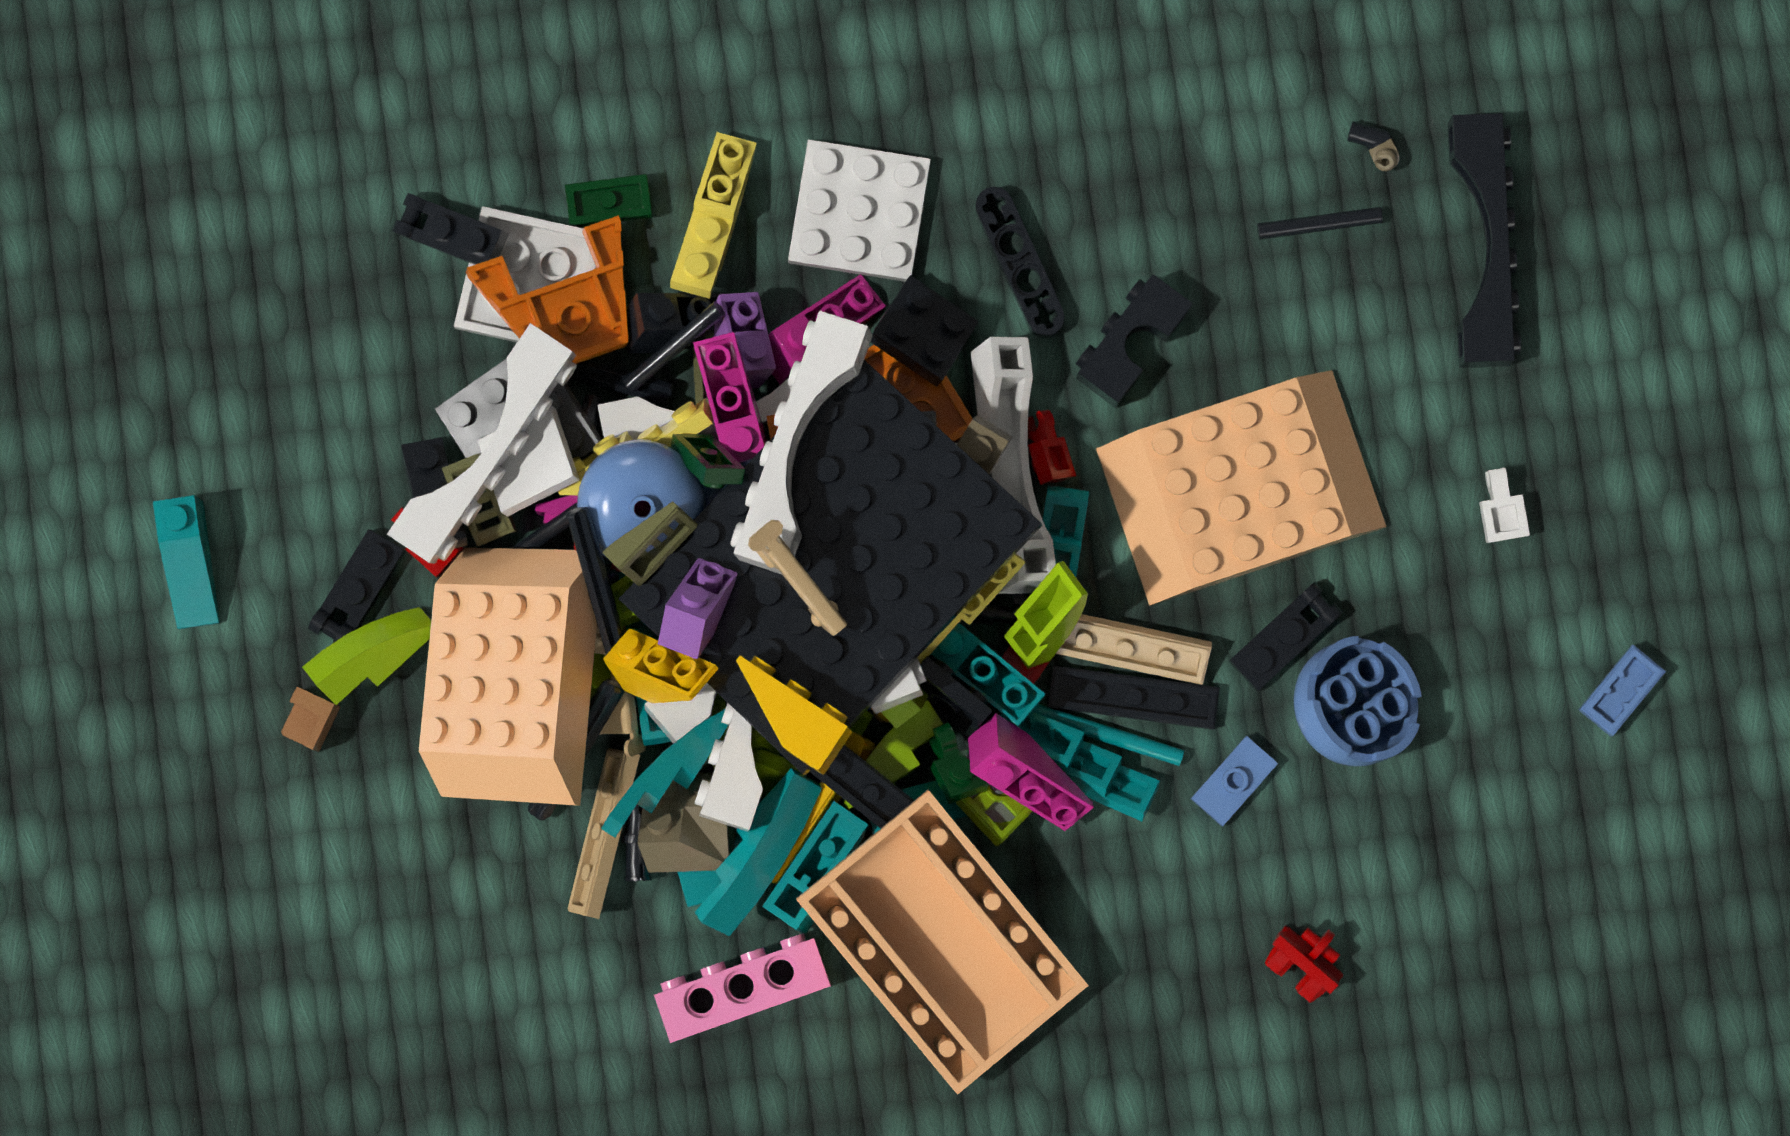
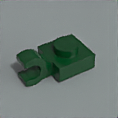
[929,723,989,804]

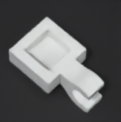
[1479,468,1530,543]

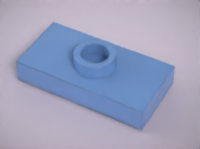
[1578,645,1666,737]
[1191,736,1278,827]

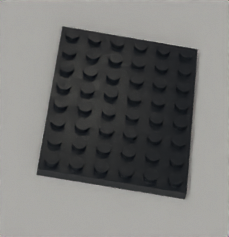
[619,360,1042,776]

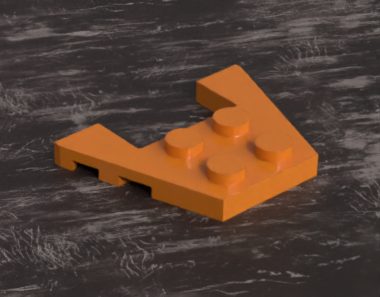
[466,215,628,364]

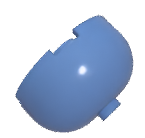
[577,439,705,559]
[1294,636,1422,766]

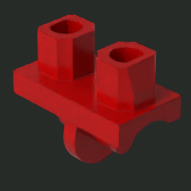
[1265,925,1344,1003]

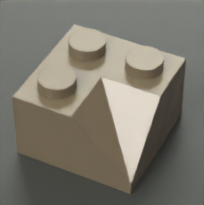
[637,772,737,873]

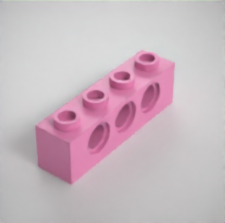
[654,933,831,1043]

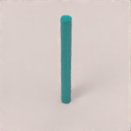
[1033,704,1184,766]

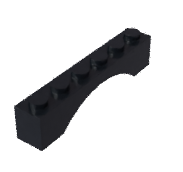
[1448,113,1521,368]

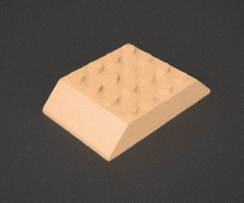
[1096,370,1386,606]
[419,548,603,806]
[796,790,1089,1095]

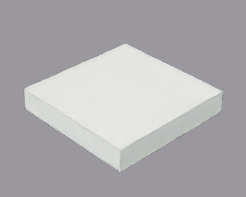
[477,405,580,516]

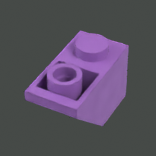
[714,292,776,389]
[658,558,738,659]

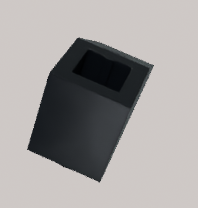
[626,293,719,353]

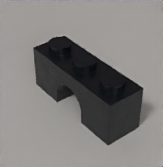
[1076,274,1193,408]

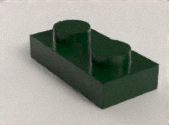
[565,174,653,227]
[671,434,745,489]

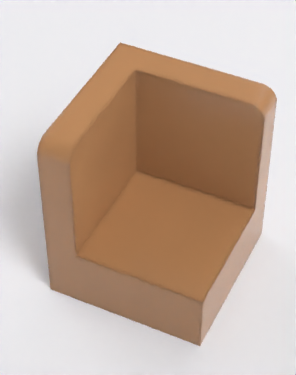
[281,687,340,752]

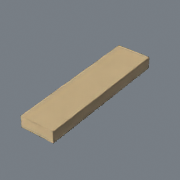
[1056,614,1212,685]
[567,748,640,919]

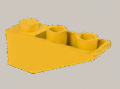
[603,628,718,703]
[736,655,852,775]

